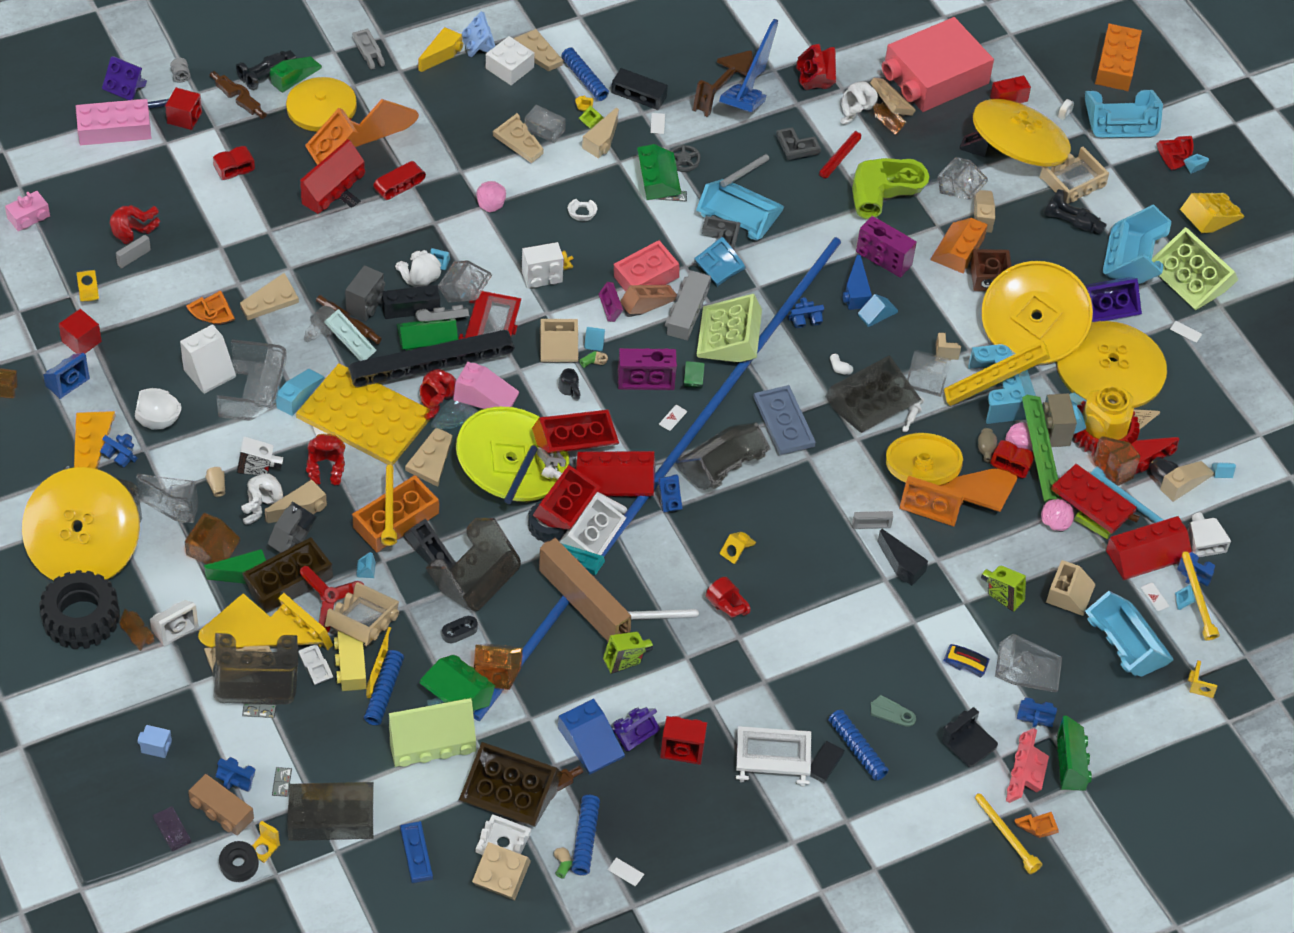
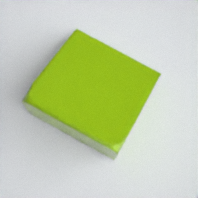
[579,105,604,129]

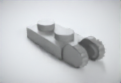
[352,28,385,69]
[415,305,469,321]

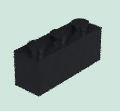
[611,68,668,110]
[382,285,440,319]

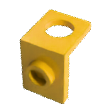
[76,270,99,301]
[720,532,756,564]
[1188,660,1217,698]
[252,821,280,863]

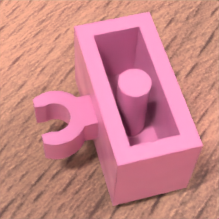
[5,191,50,231]

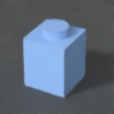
[138,725,172,758]

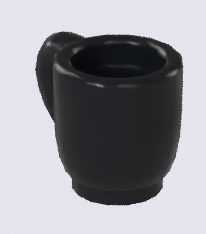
[558,368,581,400]
[1149,457,1179,484]

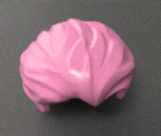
[476,181,506,213]
[1005,422,1033,451]
[1041,499,1074,531]

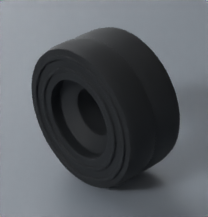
[219,841,259,882]

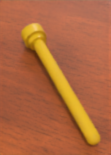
[381,464,397,546]
[1182,552,1220,641]
[975,793,1042,874]

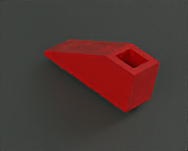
[1119,437,1180,475]

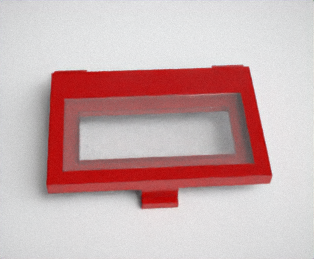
[458,290,522,340]

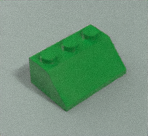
[637,144,681,200]
[397,318,458,351]
[420,655,495,711]
[1056,716,1092,791]

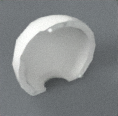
[135,388,181,430]

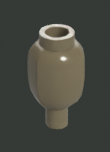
[978,428,997,462]

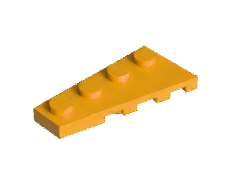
[74,411,116,469]

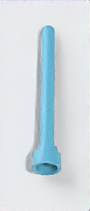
[1091,466,1163,523]

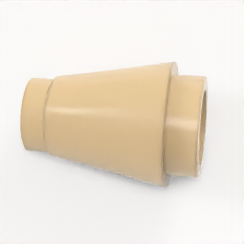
[205,467,225,497]

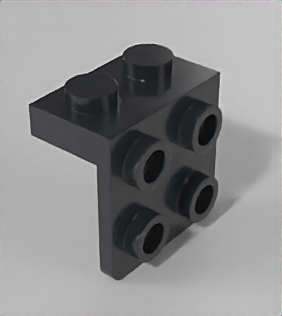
[942,707,998,767]

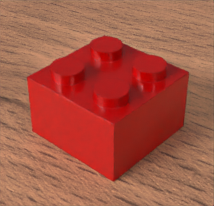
[660,716,707,765]

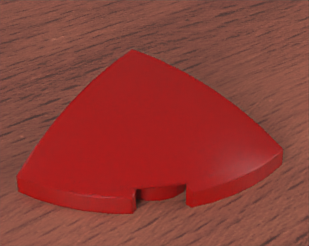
[1156,136,1193,170]

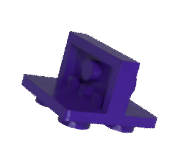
[102,56,147,100]
[611,707,661,751]

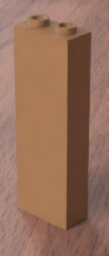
[539,538,631,641]

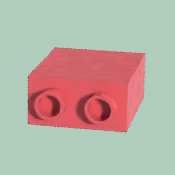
[882,17,994,112]

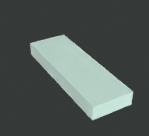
[324,309,377,361]

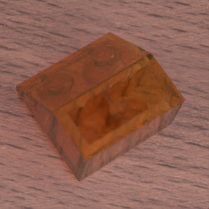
[1093,436,1140,486]
[184,513,240,564]
[474,643,523,690]

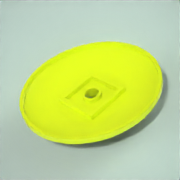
[456,406,569,501]

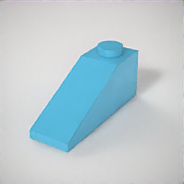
[276,369,325,416]

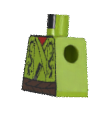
[981,565,1026,612]
[603,632,653,674]

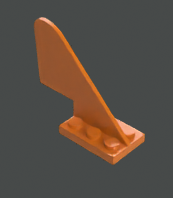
[305,99,419,165]
[899,469,1017,526]

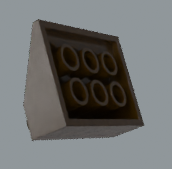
[459,742,563,827]

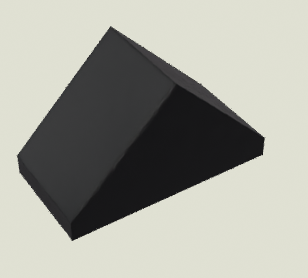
[959,131,990,157]

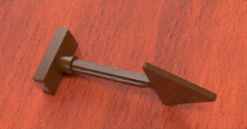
[693,50,753,117]

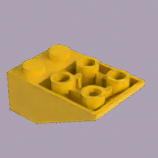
[1180,193,1245,233]

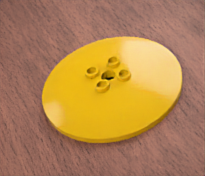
[973,99,1071,167]
[982,261,1093,365]
[1056,321,1167,408]
[22,467,140,581]

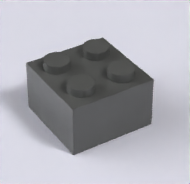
[345,265,385,322]

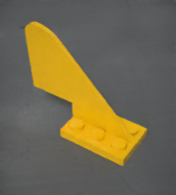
[198,593,333,650]

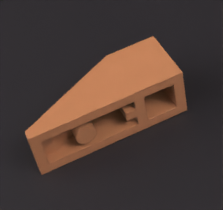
[620,285,677,314]

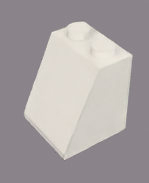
[180,324,236,394]

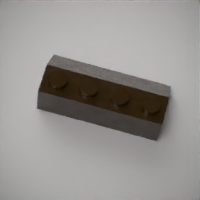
[242,537,333,613]

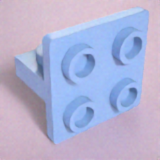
[462,11,495,57]

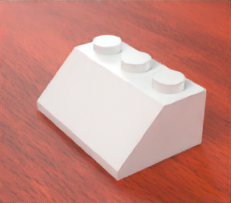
[560,494,626,555]

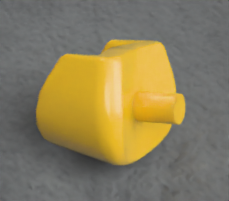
[575,95,594,111]
[562,251,574,271]

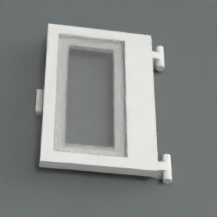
[736,726,811,787]

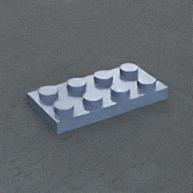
[754,385,816,455]

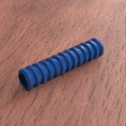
[561,47,609,101]
[364,650,404,725]
[828,710,889,780]
[571,795,600,875]

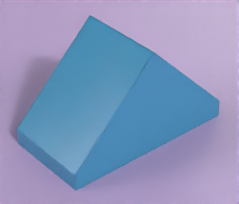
[858,294,898,327]

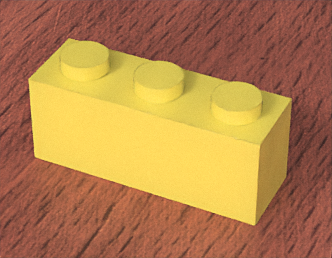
[334,630,366,691]

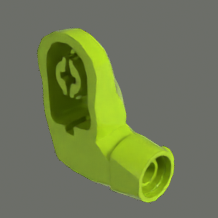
[852,158,929,219]

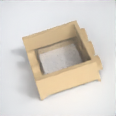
[1039,147,1109,204]
[325,582,399,646]

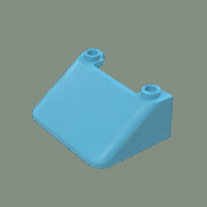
[696,179,784,240]

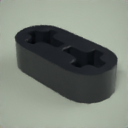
[442,615,478,644]

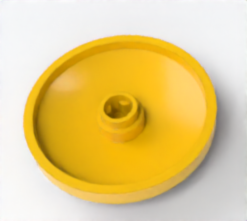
[286,77,357,132]
[886,433,963,485]

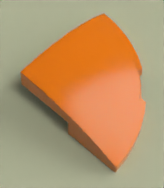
[186,290,235,324]

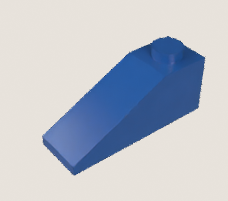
[843,255,872,310]

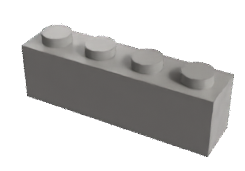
[665,270,711,341]

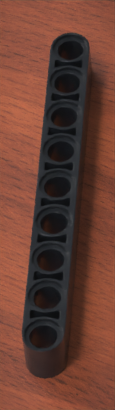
[348,330,515,387]

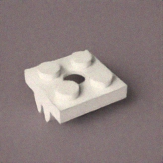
[476,814,531,855]

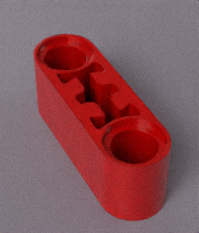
[373,161,426,200]

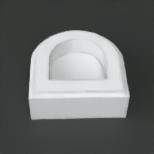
[1058,99,1074,120]

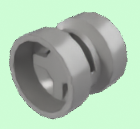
[170,58,190,83]

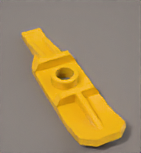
[366,627,391,698]

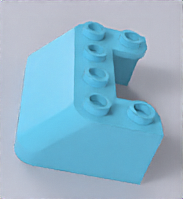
[1103,204,1171,284]
[968,344,1036,424]
[1085,591,1173,677]

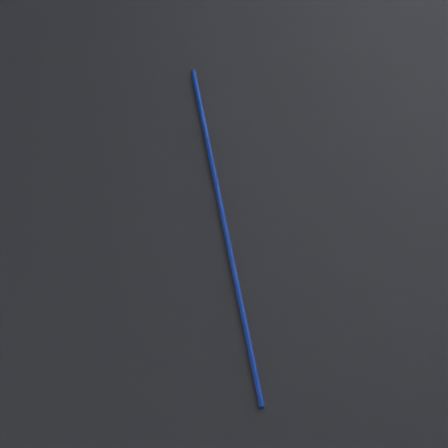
[473,237,841,721]

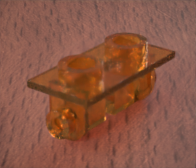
[873,101,907,135]
[119,609,154,651]

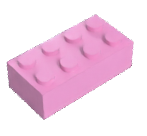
[76,99,152,146]

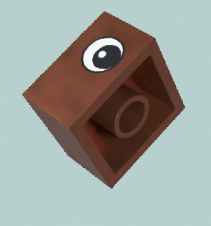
[970,249,1011,291]

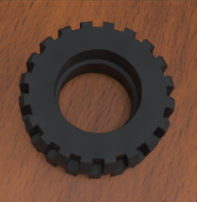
[39,570,120,649]

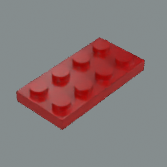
[1051,464,1137,534]

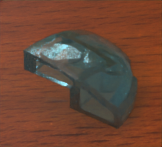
[431,399,478,429]

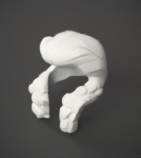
[840,81,878,124]
[395,250,441,287]
[241,473,283,525]

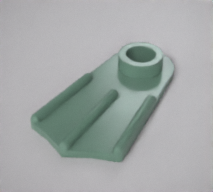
[871,695,916,727]

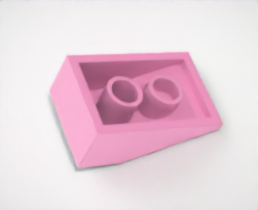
[454,362,519,409]

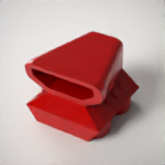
[796,44,836,91]

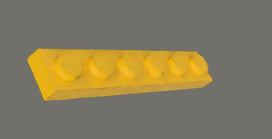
[944,341,1050,406]

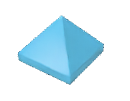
[1175,584,1195,610]

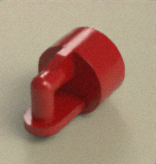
[705,577,751,617]

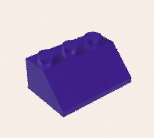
[1084,277,1142,322]

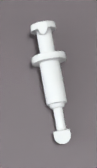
[903,396,924,432]

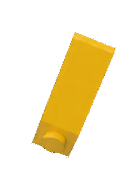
[418,27,463,72]

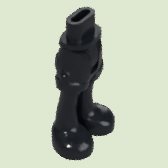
[236,50,297,89]
[1044,189,1107,234]

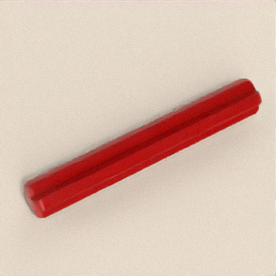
[819,131,862,179]

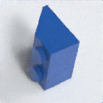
[43,353,90,399]

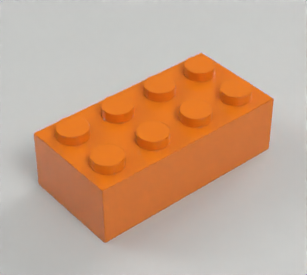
[1095,24,1142,91]
[352,475,439,553]

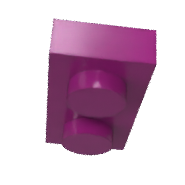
[599,282,623,322]

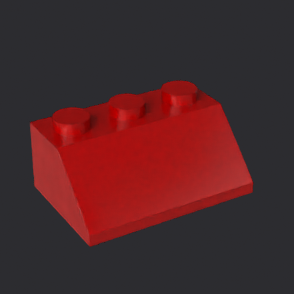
[533,465,600,529]

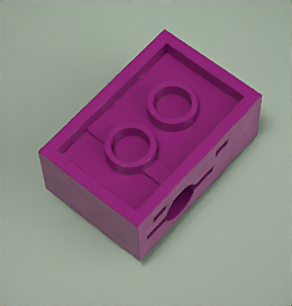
[856,216,917,278]
[618,348,677,390]

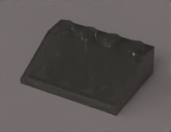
[825,355,922,433]
[288,782,374,841]

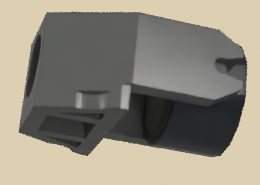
[268,501,317,552]

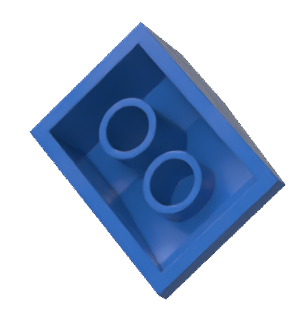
[558,698,625,775]

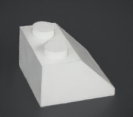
[150,600,199,647]

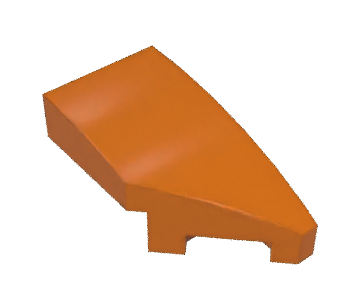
[1015,811,1059,838]

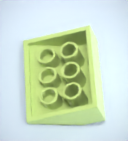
[1152,227,1238,310]
[697,294,762,362]
[389,698,476,767]

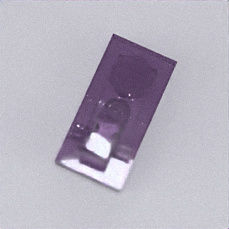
[153,806,191,852]

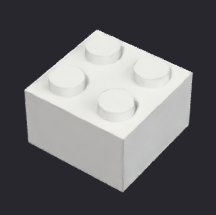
[486,36,535,85]
[522,242,564,289]

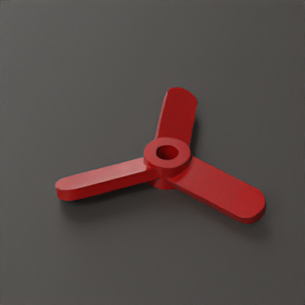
[300,566,364,633]

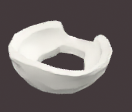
[567,199,597,222]

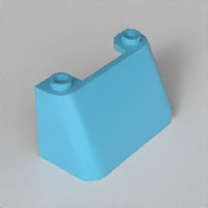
[1085,90,1163,137]

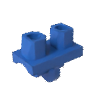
[788,297,824,329]
[100,434,138,468]
[658,474,682,512]
[1177,552,1215,587]
[1017,697,1057,728]
[216,757,256,792]

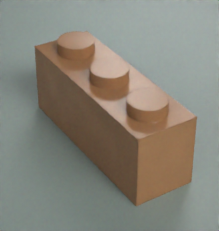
[189,774,254,836]

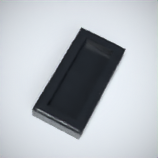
[810,741,845,783]

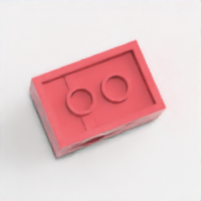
[613,240,679,291]

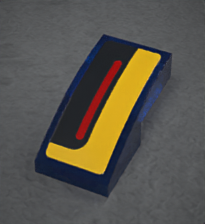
[943,644,990,678]

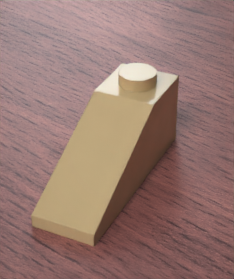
[582,108,619,159]
[974,189,995,233]
[1160,461,1214,502]
[265,480,327,523]

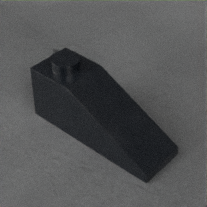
[404,518,459,578]
[877,529,928,586]

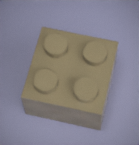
[1042,393,1077,447]

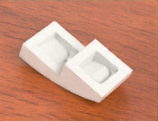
[298,644,333,685]

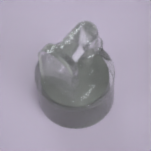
[304,306,335,342]

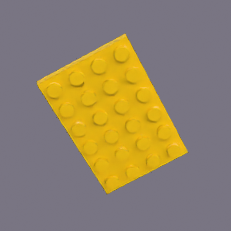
[296,363,431,465]

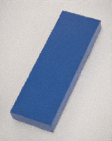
[400,821,433,883]

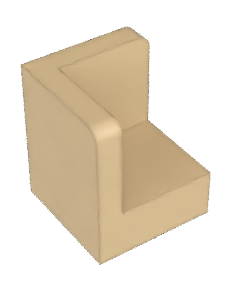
[936,333,961,360]

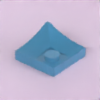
[694,237,746,287]

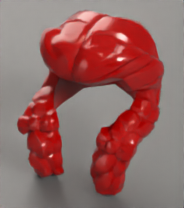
[110,205,160,244]
[419,369,456,420]
[306,434,346,485]

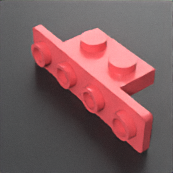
[1006,728,1049,803]

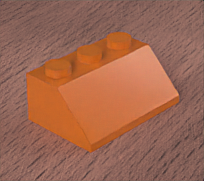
[931,218,988,274]

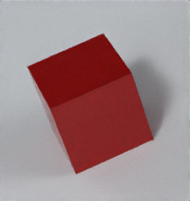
[165,87,202,130]
[59,308,102,354]

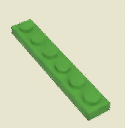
[1022,394,1063,502]

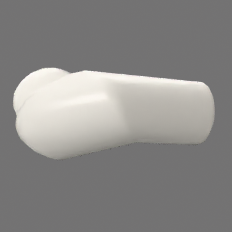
[830,354,853,375]

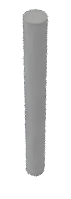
[720,154,769,187]

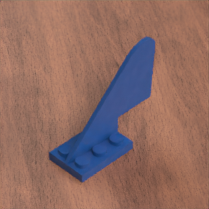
[719,19,778,112]

